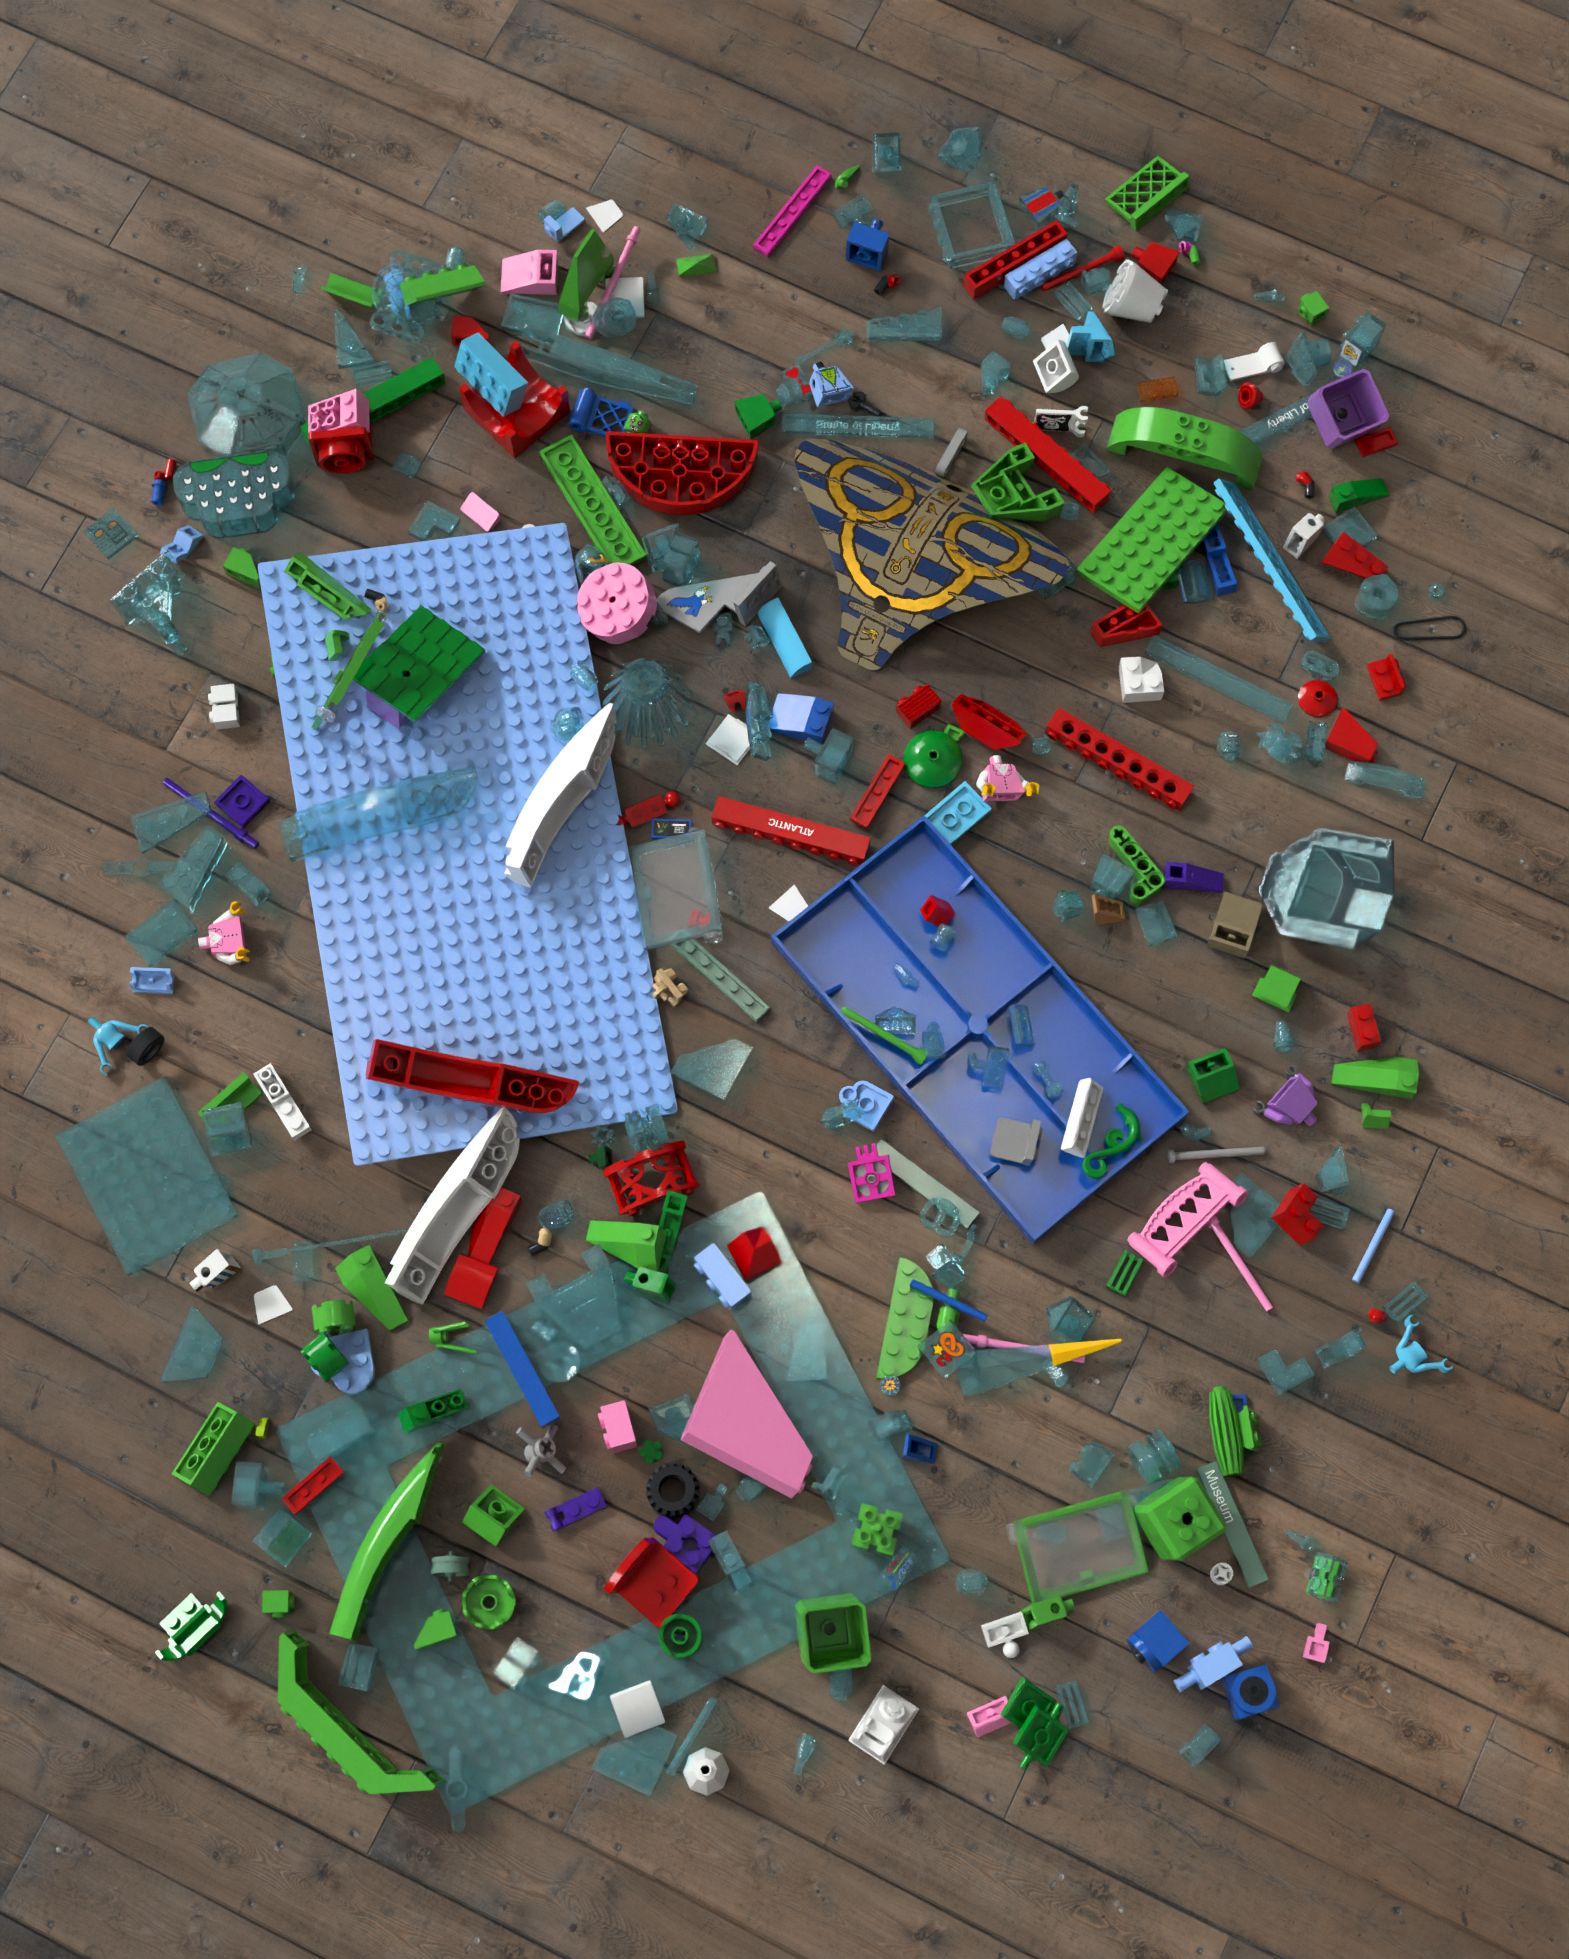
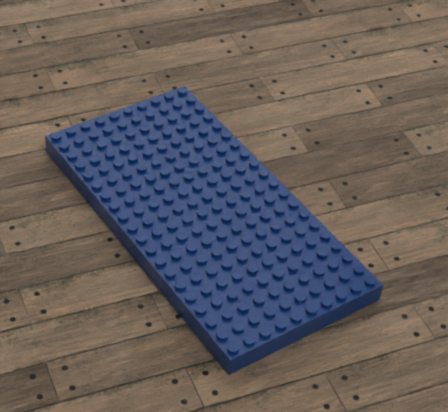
[771,815,1189,1245]

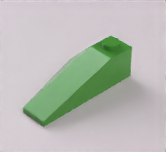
[1331,1056,1419,1099]
[335,1245,409,1331]

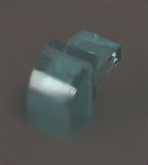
[1315,1329,1367,1369]

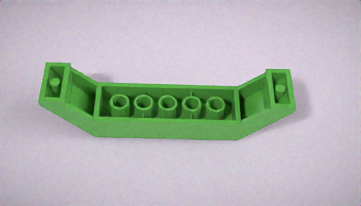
[278,1630,446,1794]

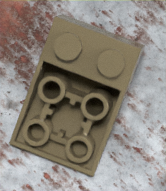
[1207,891,1262,959]

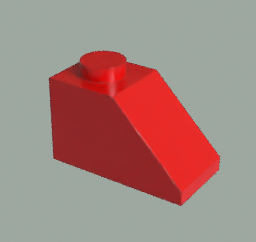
[451,315,491,346]

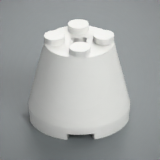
[1102,259,1168,323]

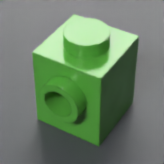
[1298,291,1329,326]
[262,1590,295,1618]

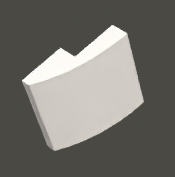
[605,277,645,319]
[610,1680,665,1738]

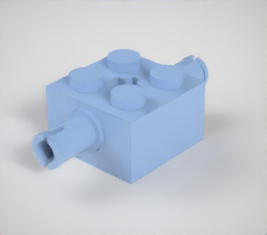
[1173,1636,1254,1693]

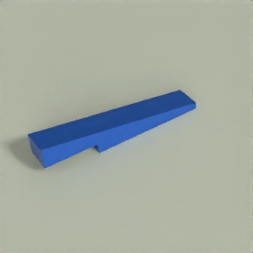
[1201,486,1237,596]
[484,1311,561,1429]

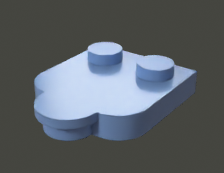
[839,1081,894,1132]

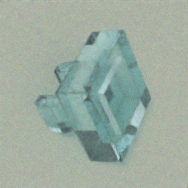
[744,624,770,649]

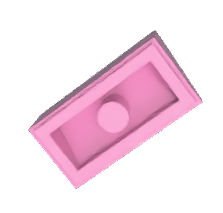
[460,492,501,533]
[967,1696,1011,1737]

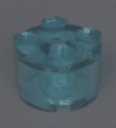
[593,298,636,339]
[1355,574,1398,620]

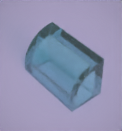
[1177,560,1213,604]

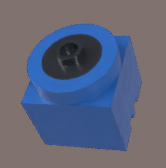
[1126,1610,1190,1673]
[1221,1664,1280,1721]

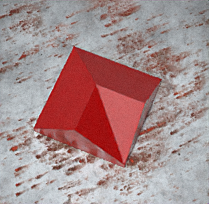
[727,1226,782,1282]

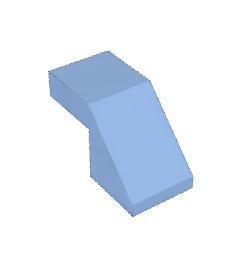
[160,525,203,563]

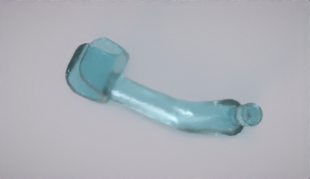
[950,1224,976,1268]

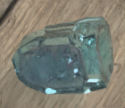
[537,1200,574,1229]

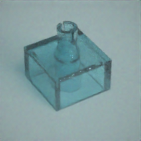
[803,728,854,784]
[231,1462,285,1511]

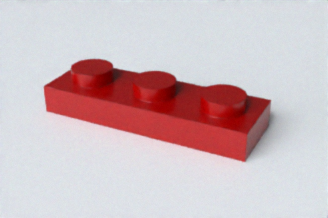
[281,1456,345,1515]

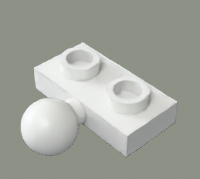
[981,1612,1029,1658]

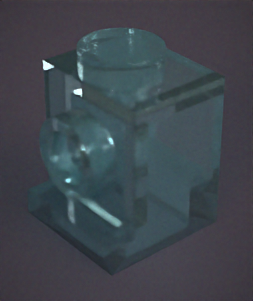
[1081,267,1111,296]
[776,379,804,407]
[735,1476,768,1503]

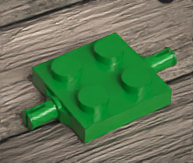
[1012,1702,1069,1771]

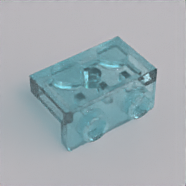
[1194,354,1227,397]

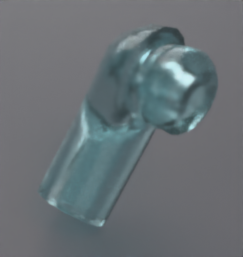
[1180,1122,1211,1141]

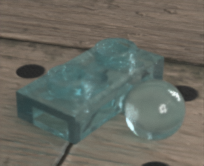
[832,193,873,229]

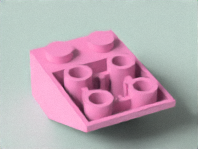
[501,250,558,295]
[308,389,370,438]

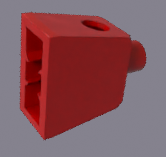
[1131,242,1179,285]

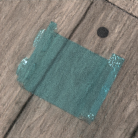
[708,1530,753,1595]

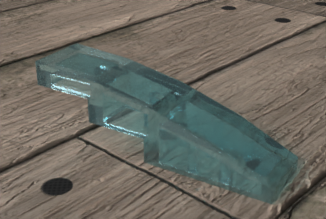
[746,681,773,761]

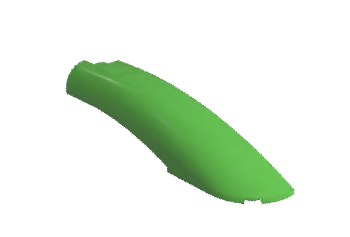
[329,1442,444,1643]

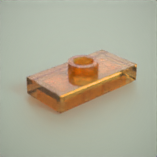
[1137,376,1178,402]

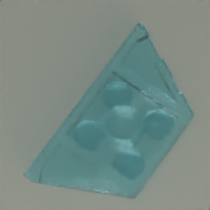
[160,1306,224,1383]

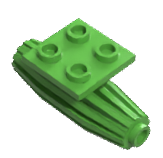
[1209,1386,1262,1477]

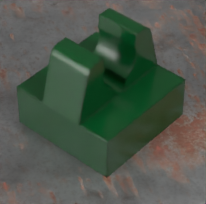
[589,1146,613,1169]

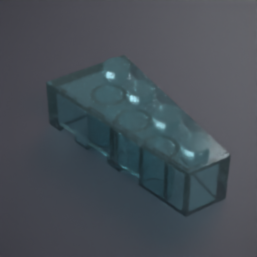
[157,824,228,914]

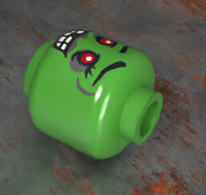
[624,411,652,434]

